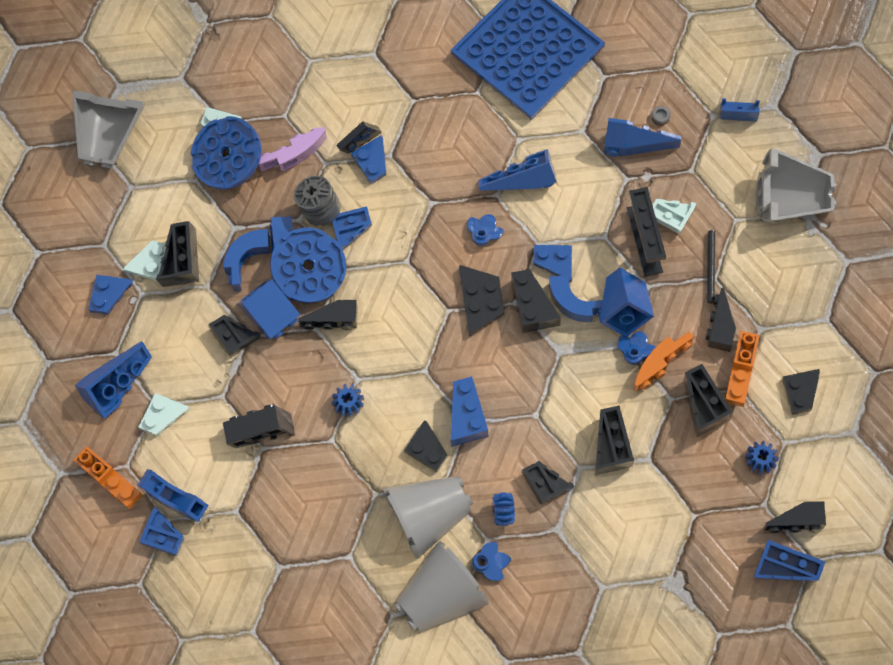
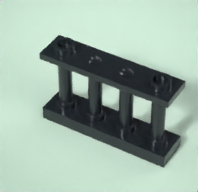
[626,187,666,277]

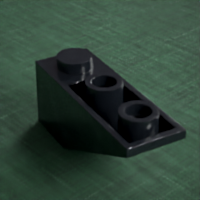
[705,288,736,352]
[298,300,358,330]
[763,501,826,533]

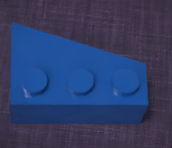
[451,376,489,447]
[753,540,825,582]

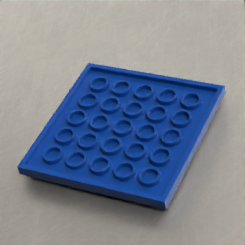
[450,0,605,120]

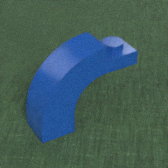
[224,229,270,291]
[549,275,602,322]
[137,469,209,522]

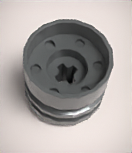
[293,176,341,226]

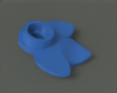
[467,214,504,246]
[618,331,656,365]
[472,542,511,581]

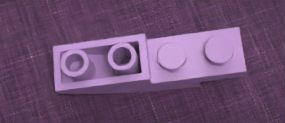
[259,127,327,172]

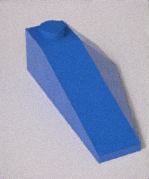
[604,118,682,157]
[478,149,557,191]
[74,341,152,419]

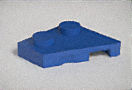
[351,135,387,184]
[332,206,372,250]
[534,245,572,282]
[89,275,133,315]

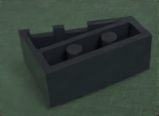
[156,221,199,287]
[511,269,561,333]
[683,364,733,437]
[223,404,295,448]
[595,405,634,475]

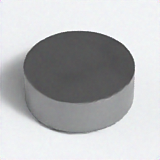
[652,106,671,126]

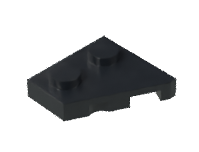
[336,121,382,153]
[208,315,261,356]
[782,369,820,415]
[404,420,448,472]
[521,461,574,505]

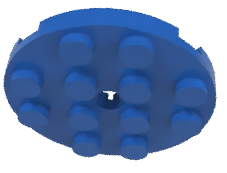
[191,116,262,190]
[270,228,346,303]

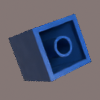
[600,267,654,337]
[237,279,300,339]

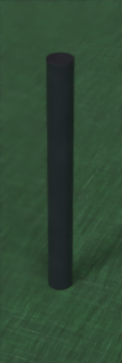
[707,230,715,304]

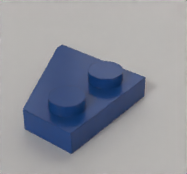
[139,507,184,556]

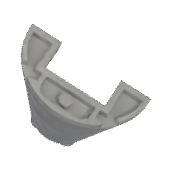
[73,90,145,169]
[756,148,836,222]
[382,476,473,560]
[394,541,489,633]

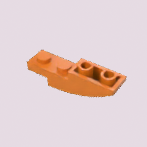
[725,331,760,407]
[634,332,694,392]
[73,446,143,510]

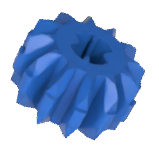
[331,384,364,417]
[745,441,779,474]
[492,492,515,526]

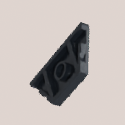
[459,265,504,336]

